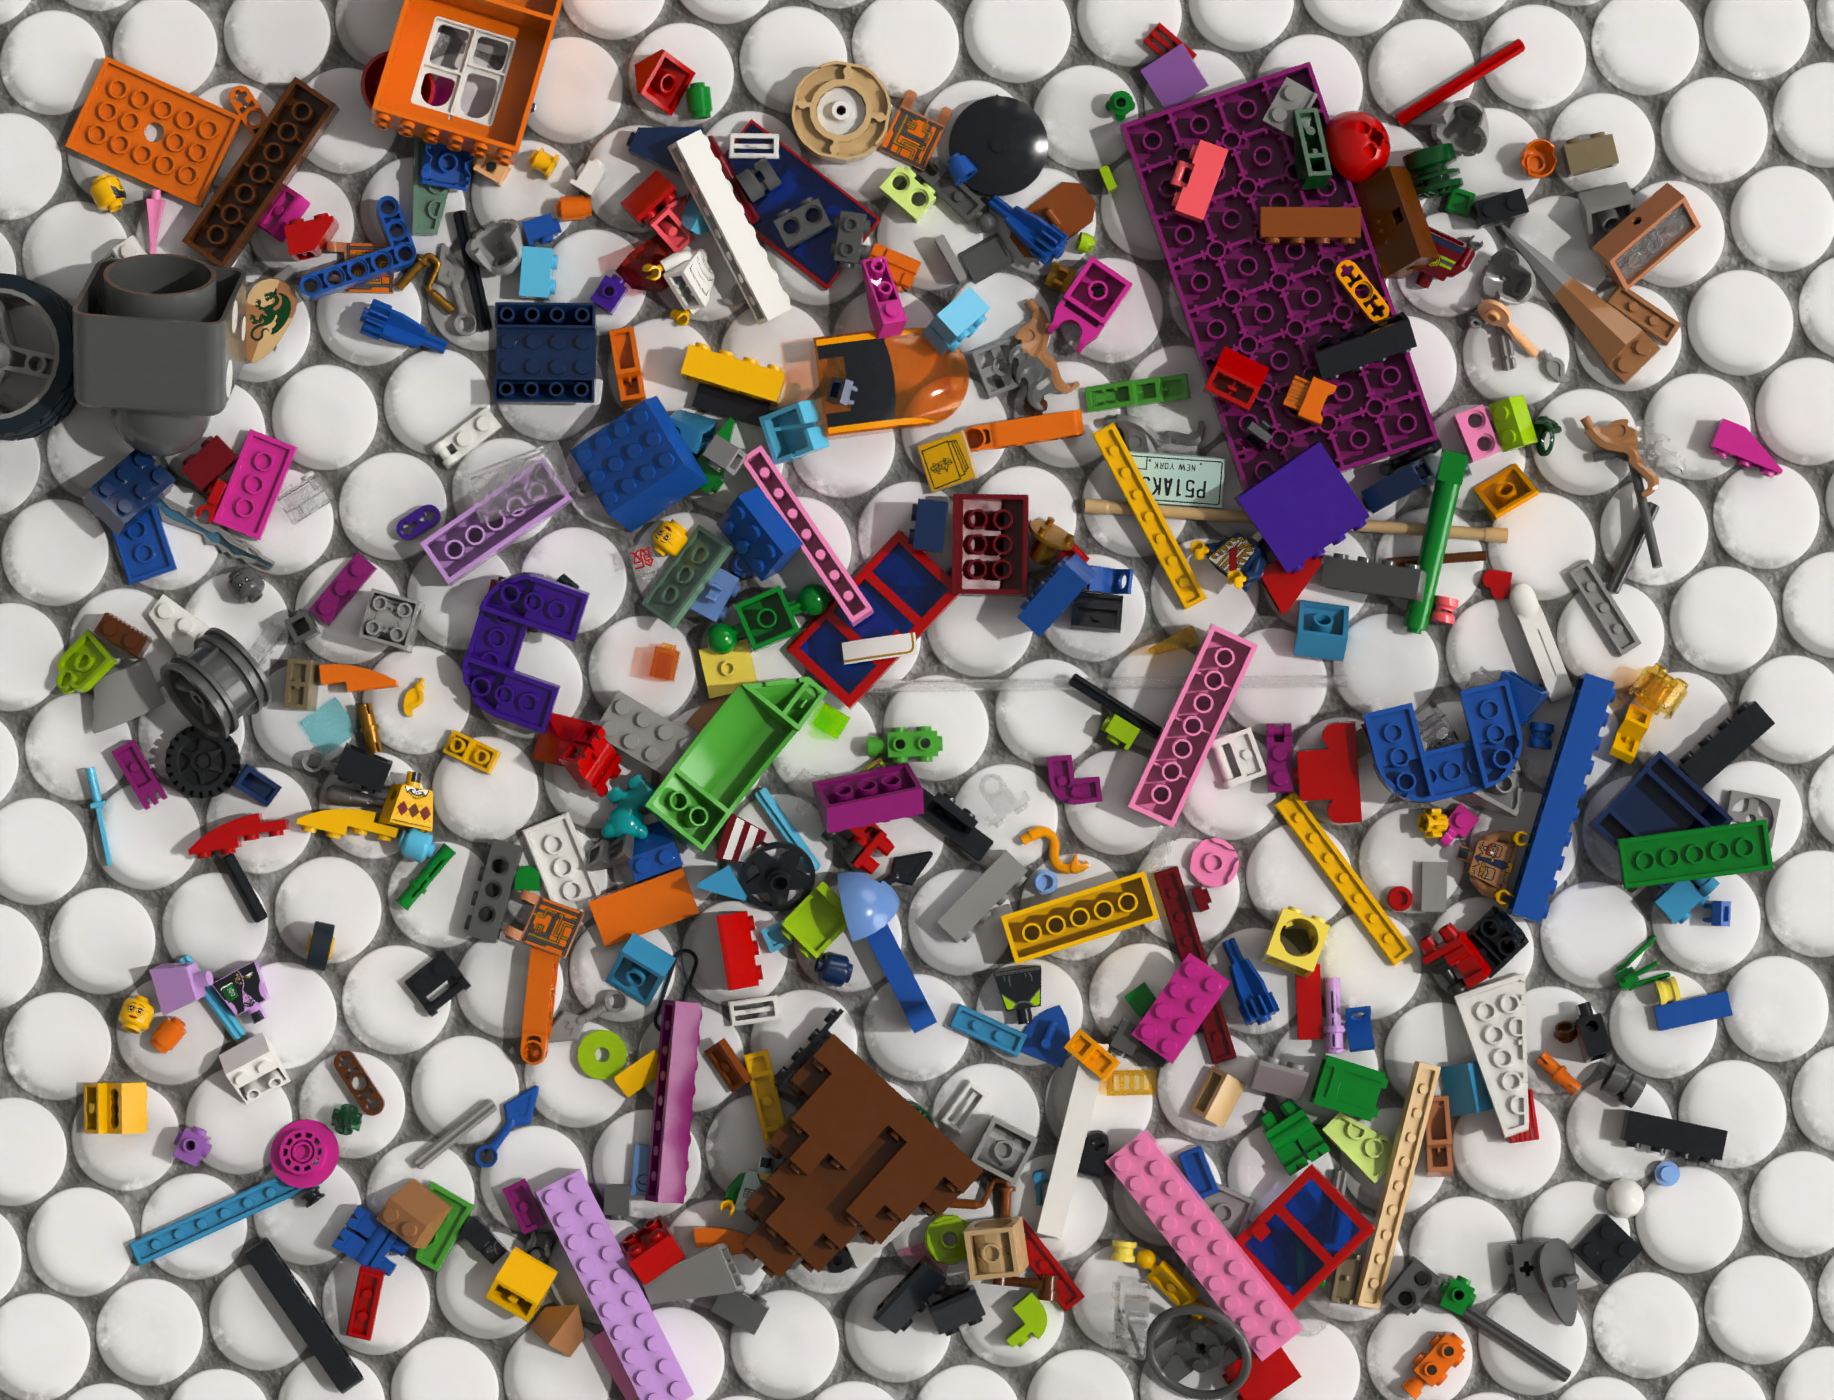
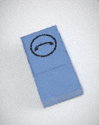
[631,1144,650,1196]

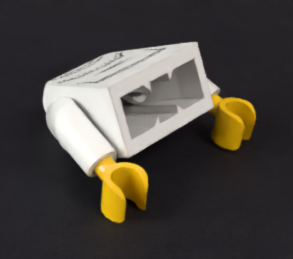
[642,249,715,326]

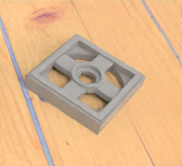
[970,335,1027,399]
[1726,790,1781,848]

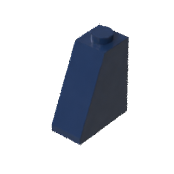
[626,127,704,177]
[1361,457,1436,514]

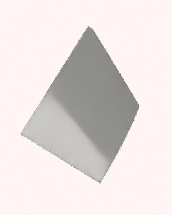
[91,658,166,734]

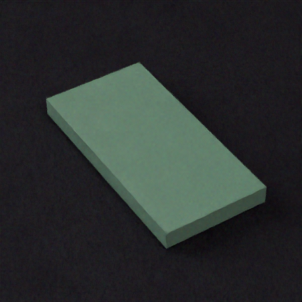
[640,525,733,629]

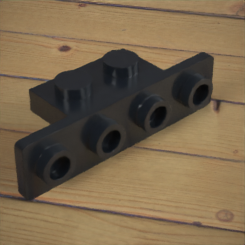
[918,787,993,861]
[774,1008,844,1087]

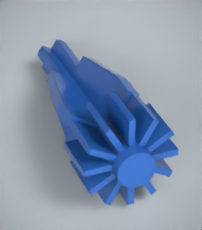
[988,195,1069,266]
[359,299,448,354]
[1222,938,1280,1026]

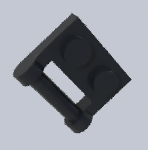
[405,951,471,1017]

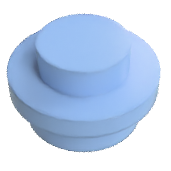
[1033,870,1058,895]
[1654,1161,1680,1186]

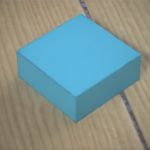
[760,920,793,953]

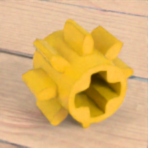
[1417,808,1449,838]

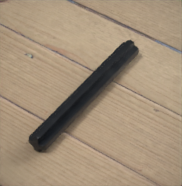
[453,210,493,332]
[1069,674,1162,740]

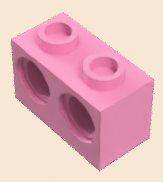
[1452,404,1501,464]

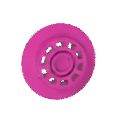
[270,1119,339,1188]

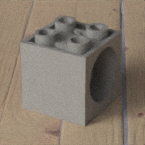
[358,588,425,653]
[970,1114,1038,1184]

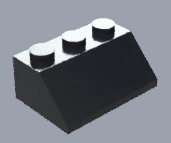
[873,1255,947,1334]

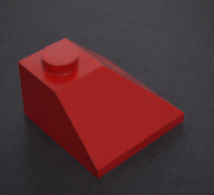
[532,713,592,767]

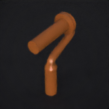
[949,1176,1016,1218]

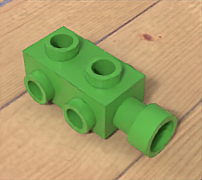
[867,726,943,763]

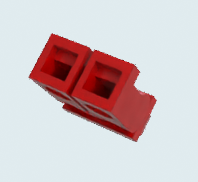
[559,723,622,797]

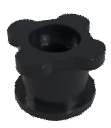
[827,1246,852,1273]

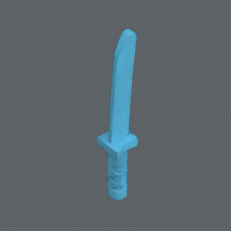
[85,767,112,866]

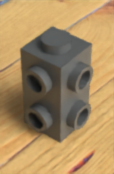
[830,211,871,269]

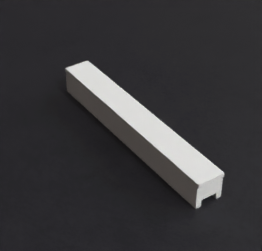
[1036,1042,1109,1240]

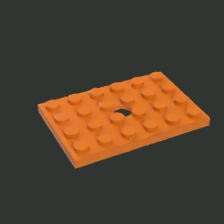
[65,56,242,208]

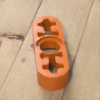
[229,85,267,137]

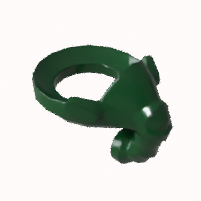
[1533,416,1562,456]

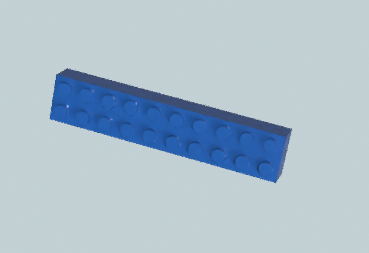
[1506,673,1617,922]

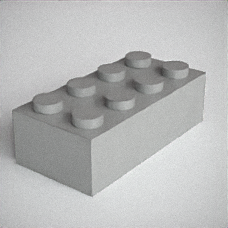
[598,690,696,776]

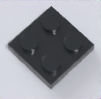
[1571,1214,1643,1285]

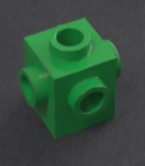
[1437,1275,1476,1316]

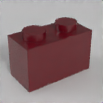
[181,435,239,493]

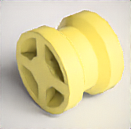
[1654,976,1681,1005]
[1110,1240,1137,1263]

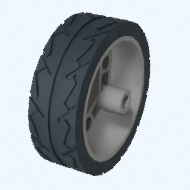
[0,273,78,441]

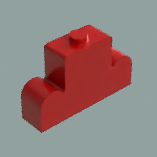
[1293,721,1362,824]

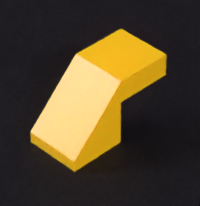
[1608,703,1652,764]

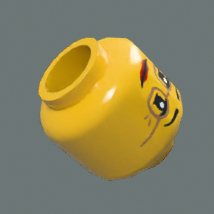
[651,519,688,557]
[118,995,155,1034]

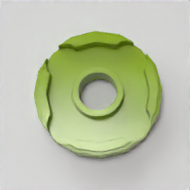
[577,1030,628,1080]
[924,1215,970,1265]

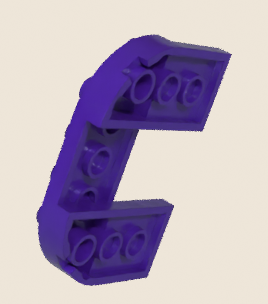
[462,572,590,734]

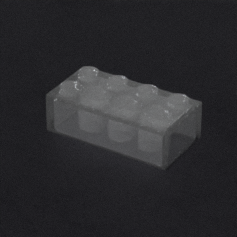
[463,440,577,525]

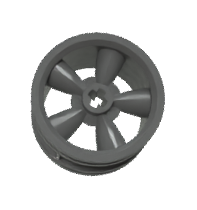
[160,627,272,742]

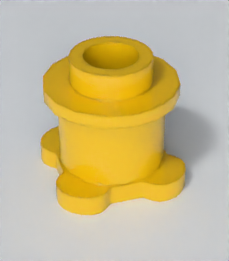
[528,148,560,180]

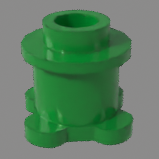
[1105,91,1135,121]

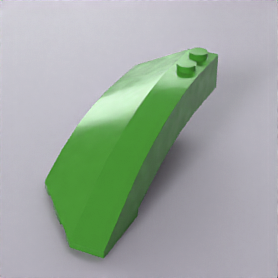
[644,676,827,854]

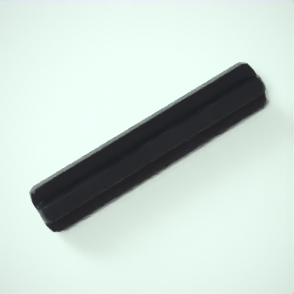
[221,854,267,923]

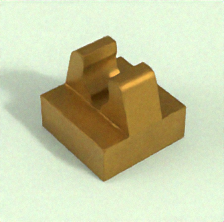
[1044,261,1076,294]

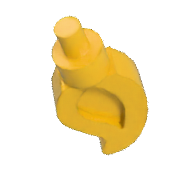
[403,678,425,717]

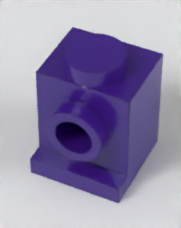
[590,274,628,315]

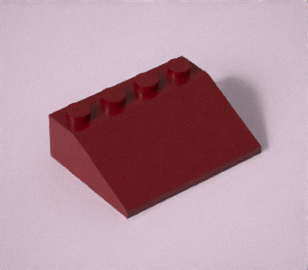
[952,494,1029,597]

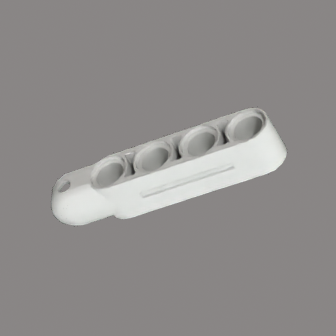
[1509,583,1574,704]

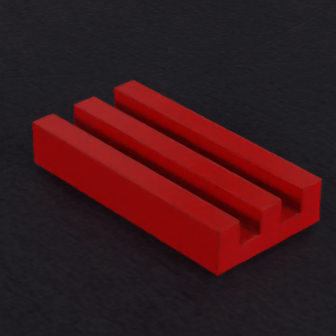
[1143,22,1197,60]

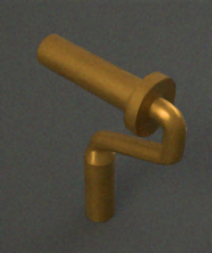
[395,253,456,315]

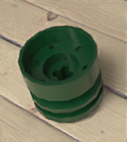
[1403,143,1464,199]

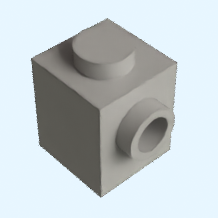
[703,434,748,476]

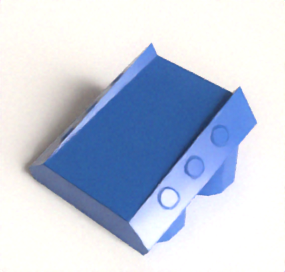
[419,142,475,191]

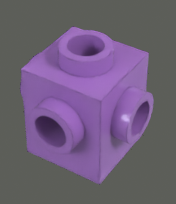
[173,1125,212,1166]

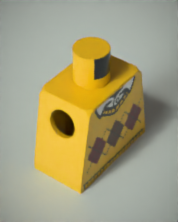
[379,771,433,831]

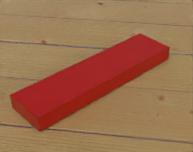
[1022,1217,1085,1312]

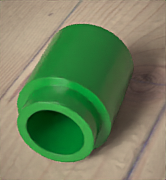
[685,82,713,120]

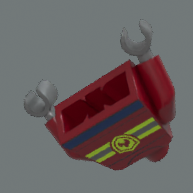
[1415,213,1484,289]

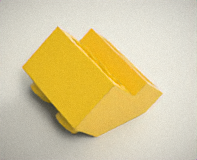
[84,1082,148,1134]

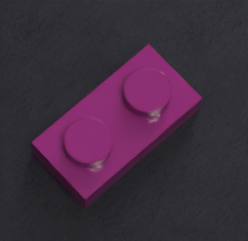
[502,1178,547,1234]

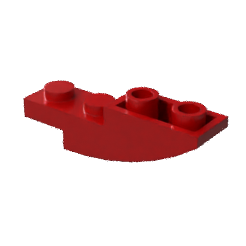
[188,813,290,859]

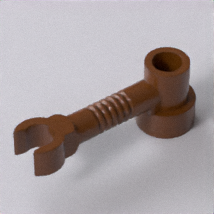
[993,1274,1059,1301]

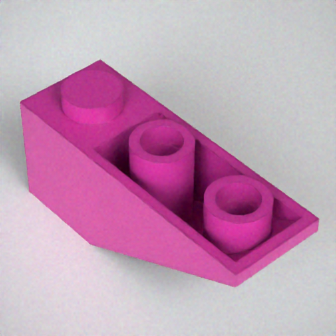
[861,256,907,339]
[1708,418,1783,478]

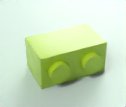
[1488,395,1538,452]

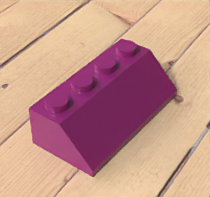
[812,762,924,833]

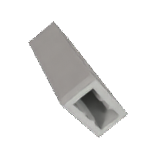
[641,1243,746,1304]

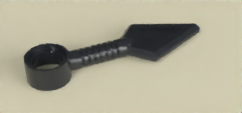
[878,851,933,886]

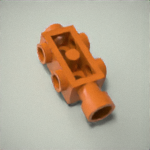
[1401,1332,1466,1400]

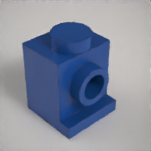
[522,213,562,247]

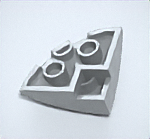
[1458,736,1523,818]

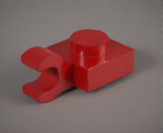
[196,479,228,523]

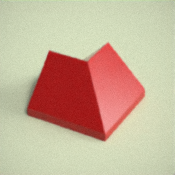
[634,49,696,116]

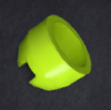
[1075,232,1096,253]

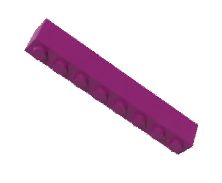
[645,1000,702,1204]

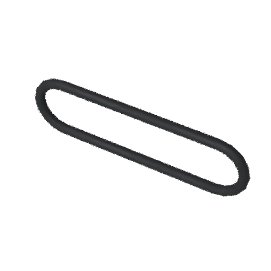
[653,949,698,1031]

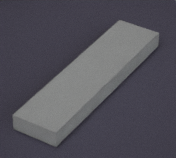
[1567,559,1642,657]

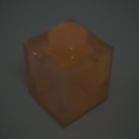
[649,643,681,682]

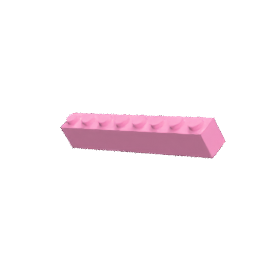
[742,445,874,627]

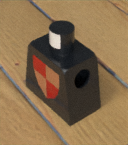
[1574,1002,1613,1063]

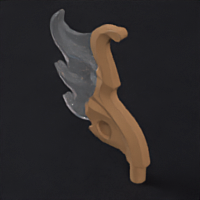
[1580,416,1686,498]

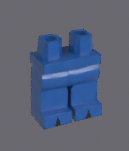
[332,1205,410,1276]

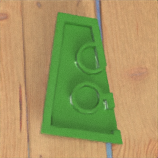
[415,1181,475,1272]

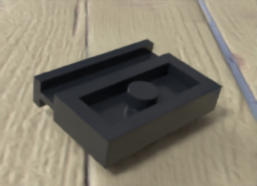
[1070,592,1123,633]

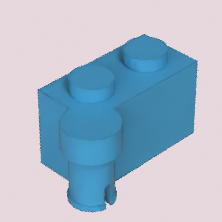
[1652,877,1720,924]

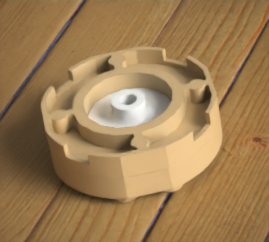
[791,61,891,164]

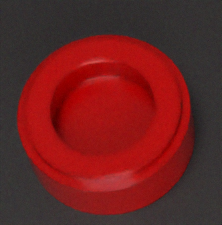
[1387,886,1413,911]

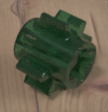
[331,1104,362,1135]

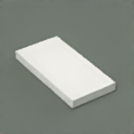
[522,812,602,913]

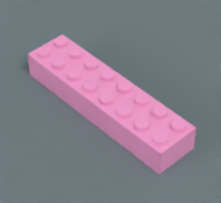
[1127,623,1258,828]

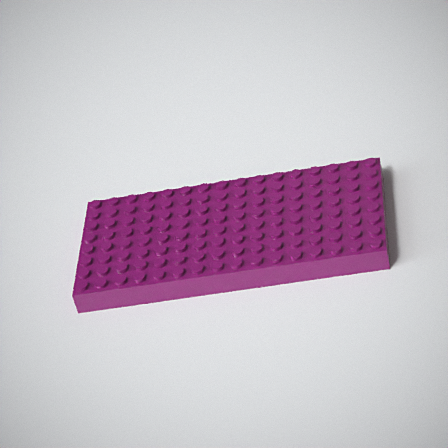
[1120,62,1439,491]

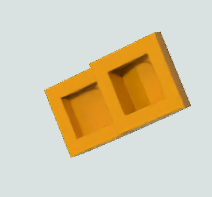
[1064,1028,1121,1082]

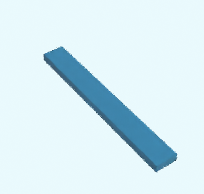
[129,1164,323,1266]

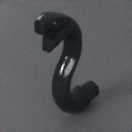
[1379,439,1442,476]

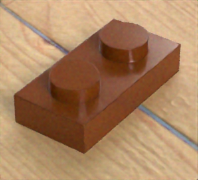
[704,1038,752,1093]

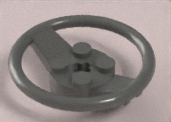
[1145,1304,1252,1400]

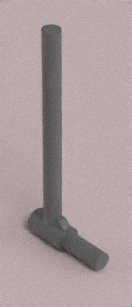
[1593,441,1662,569]

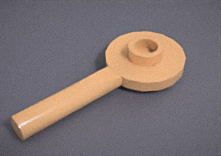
[1477,299,1539,358]

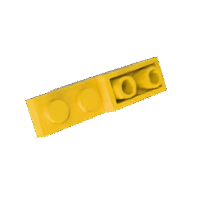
[296,809,400,842]

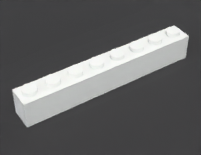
[667,129,792,325]

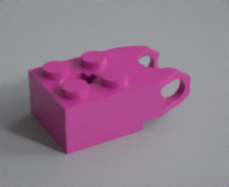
[1047,256,1133,354]

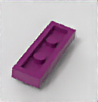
[309,552,377,626]

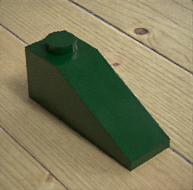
[1293,108,1332,190]

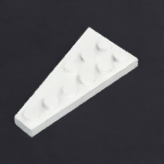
[1454,973,1529,1138]

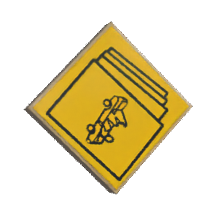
[917,430,979,493]

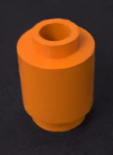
[556,195,592,222]
[150,1016,187,1054]

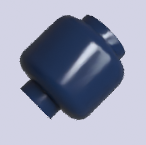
[814,952,853,987]

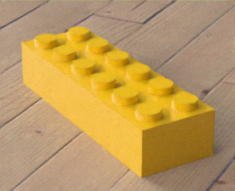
[1000,871,1159,964]

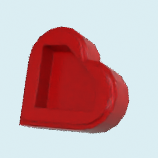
[1481,570,1512,600]

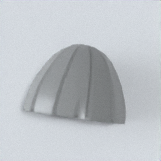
[1431,98,1489,156]
[465,218,523,276]
[1479,248,1536,306]

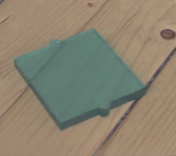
[300,697,360,756]

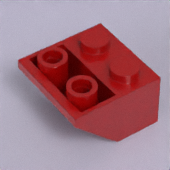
[620,170,678,228]
[284,213,339,262]
[1203,346,1270,413]
[620,1215,686,1286]

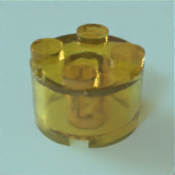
[1629,663,1688,719]

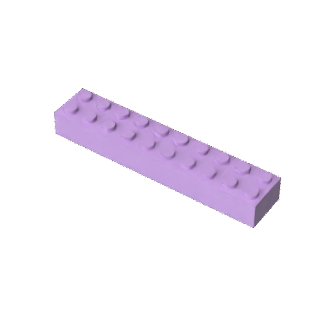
[535,1169,694,1400]

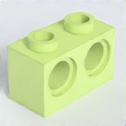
[879,165,936,223]

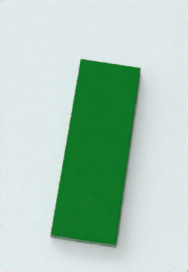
[1616,819,1773,889]

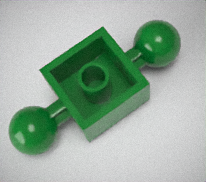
[706,584,829,655]

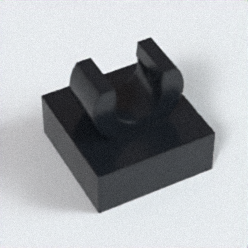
[1241,419,1273,452]

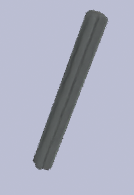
[1463,1306,1571,1382]

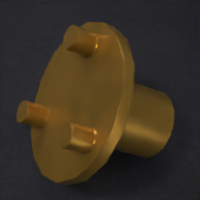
[1028,517,1075,566]

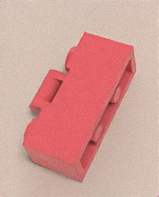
[1170,139,1228,224]

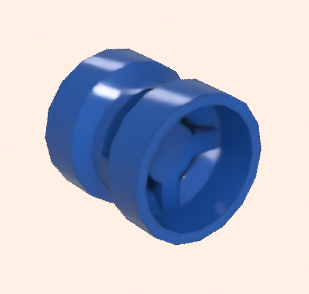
[1527,722,1555,750]

